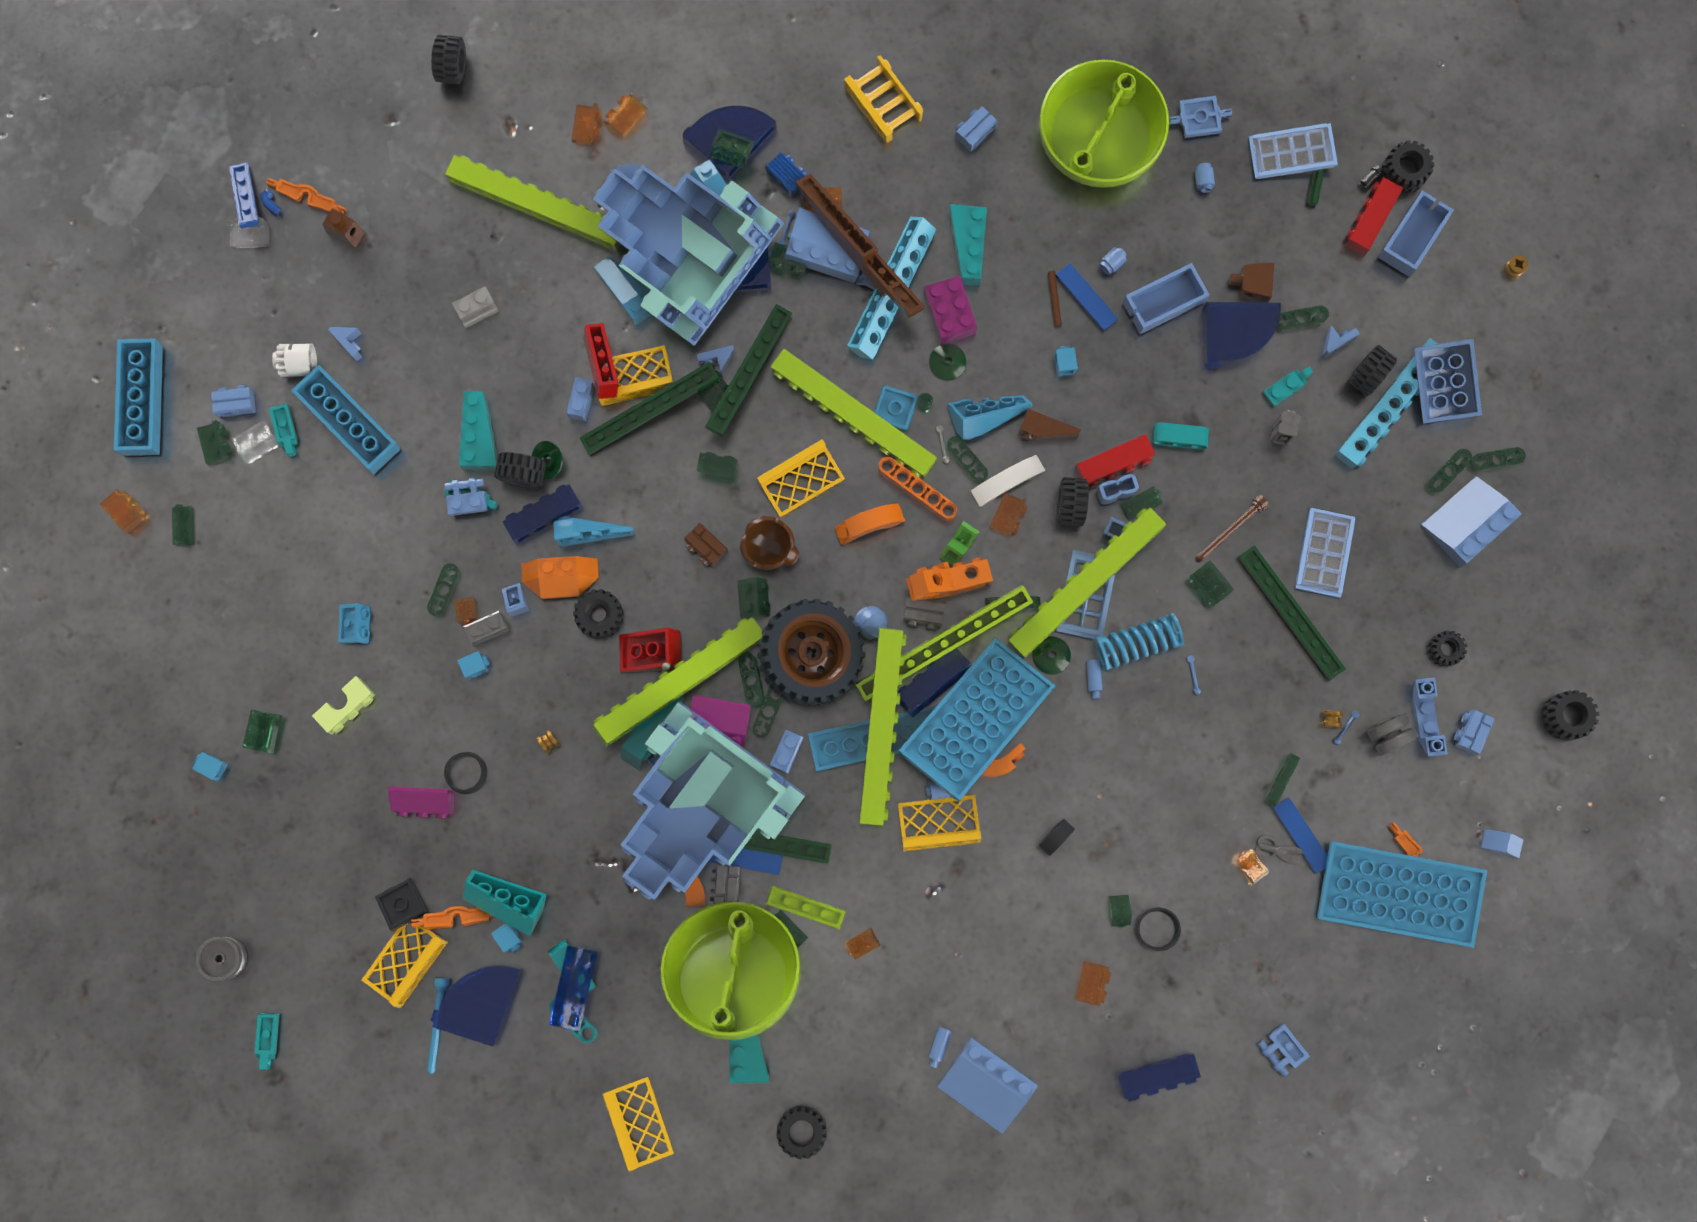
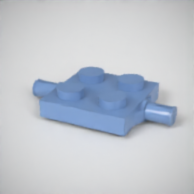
[1169,96,1232,138]

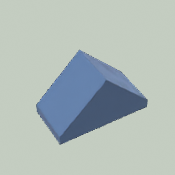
[502,583,530,617]
[1480,829,1523,858]

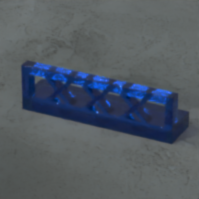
[549,946,597,1031]

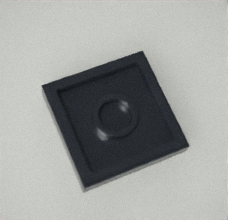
[374,877,427,932]

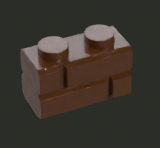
[684,523,728,567]

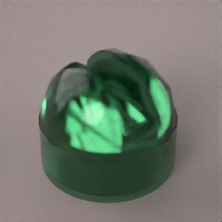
[917,393,933,410]

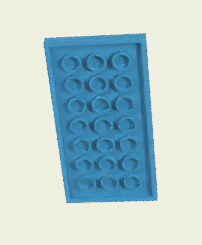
[898,637,1055,802]
[1317,841,1487,948]

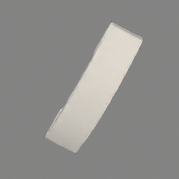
[970,455,1046,507]

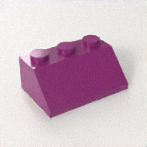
[690,695,751,748]
[388,786,455,819]

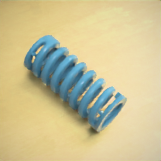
[1094,613,1184,671]

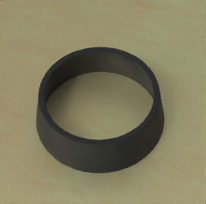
[444,752,487,794]
[1138,907,1181,951]

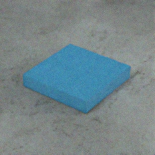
[874,385,919,432]

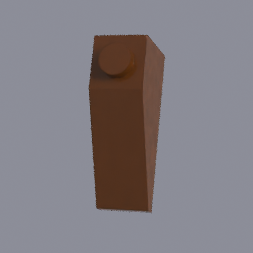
[1018,409,1081,441]

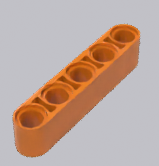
[878,457,957,522]

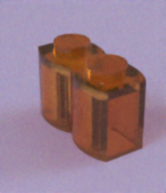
[100,489,146,534]

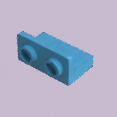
[338,603,371,644]

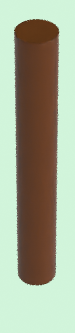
[1048,271,1062,327]

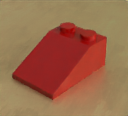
[619,627,681,673]

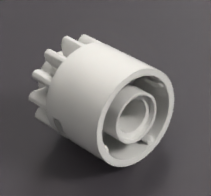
[272,344,317,377]

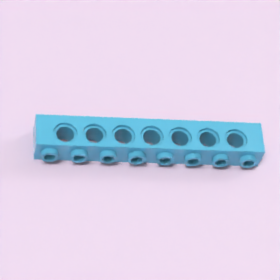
[846,216,937,359]
[1335,338,1438,470]

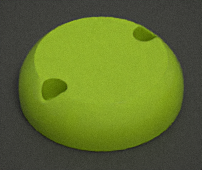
[1039,60,1169,188]
[661,902,800,1041]

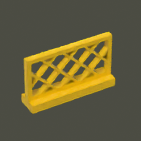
[599,345,673,406]
[756,439,845,517]
[898,795,982,852]
[362,923,448,1008]
[602,1077,674,1171]

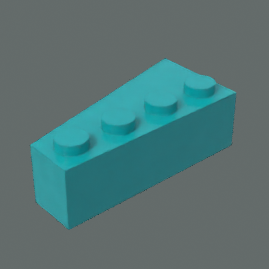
[949,204,987,286]
[459,391,498,471]
[620,696,684,771]
[463,870,547,936]
[729,1034,770,1083]

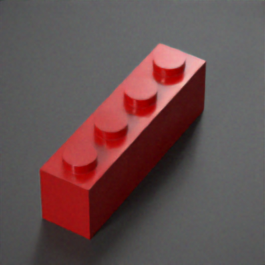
[1345,177,1403,256]
[584,323,619,399]
[1075,434,1155,488]

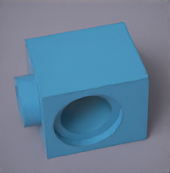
[1054,346,1078,376]
[457,651,490,680]
[192,752,228,781]
[491,923,523,954]

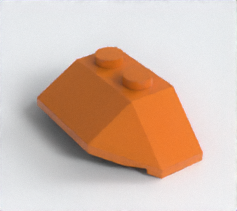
[521,556,599,599]

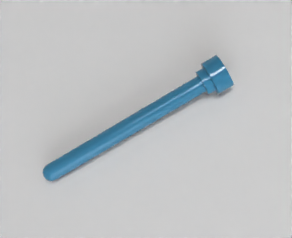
[427,977,450,1074]

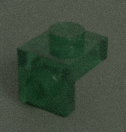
[1109,895,1132,927]

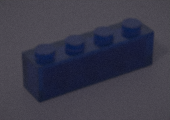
[502,484,583,544]
[898,648,971,718]
[1115,1052,1201,1102]

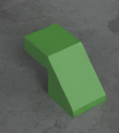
[939,521,980,567]

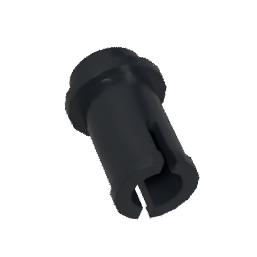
[1360,165,1384,189]

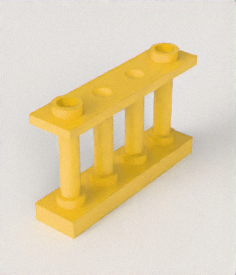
[844,55,923,143]

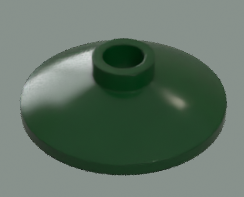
[929,344,966,380]
[532,441,563,479]
[1032,636,1071,675]

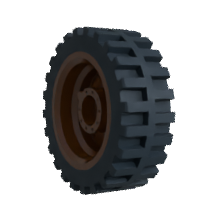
[757,599,865,706]

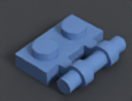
[445,478,487,516]
[1258,1024,1310,1077]

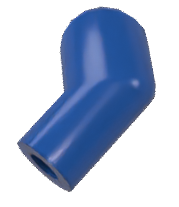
[260,189,281,216]

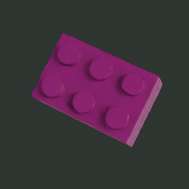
[923,275,977,345]

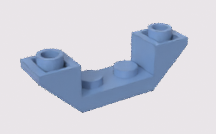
[1412,677,1448,757]

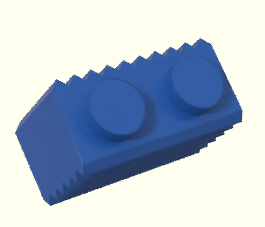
[766,152,807,198]

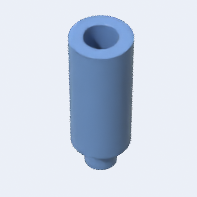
[1086,660,1102,699]
[929,1027,952,1068]

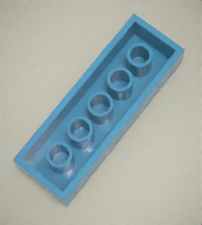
[114,339,163,456]
[291,365,401,475]

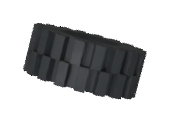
[573,589,623,639]

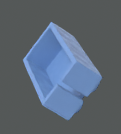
[1378,190,1454,277]
[1122,263,1210,334]

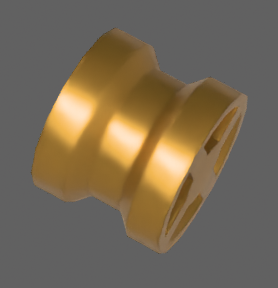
[1505,255,1529,277]
[1322,710,1343,729]
[536,729,560,754]

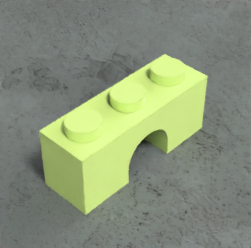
[312,676,375,734]

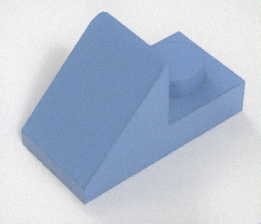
[1322,326,1360,358]
[328,327,362,361]
[696,345,735,375]

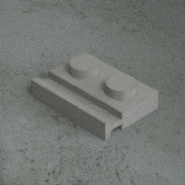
[452,286,499,328]

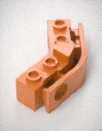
[906,557,993,601]

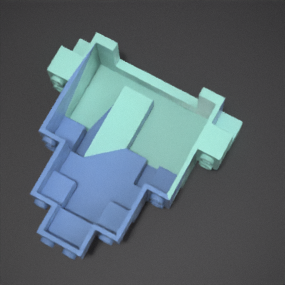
[593,165,784,346]
[621,702,806,900]

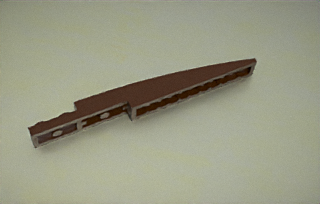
[795,174,924,319]

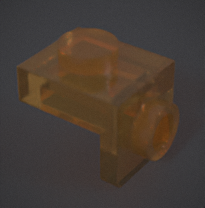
[454,597,478,626]
[1237,849,1269,884]
[846,928,881,960]

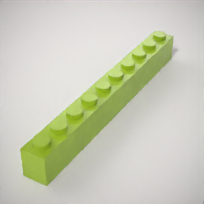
[445,155,620,251]
[771,349,937,478]
[1009,507,1166,658]
[855,585,1033,701]
[592,617,763,747]
[860,628,906,826]

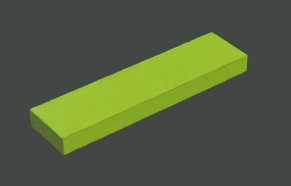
[766,886,846,930]

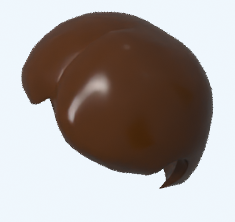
[740,516,799,570]

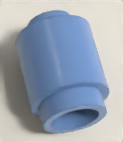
[1195,163,1215,192]
[1099,247,1127,275]
[925,780,950,800]

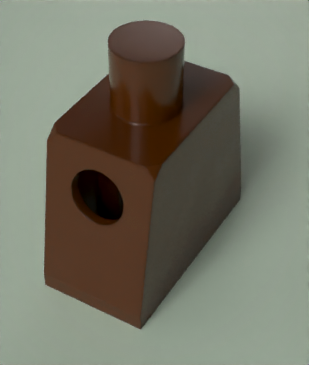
[322,209,365,248]
[1229,263,1274,303]

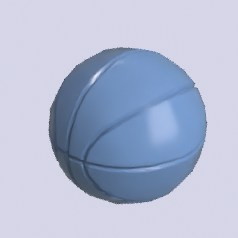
[854,606,888,640]

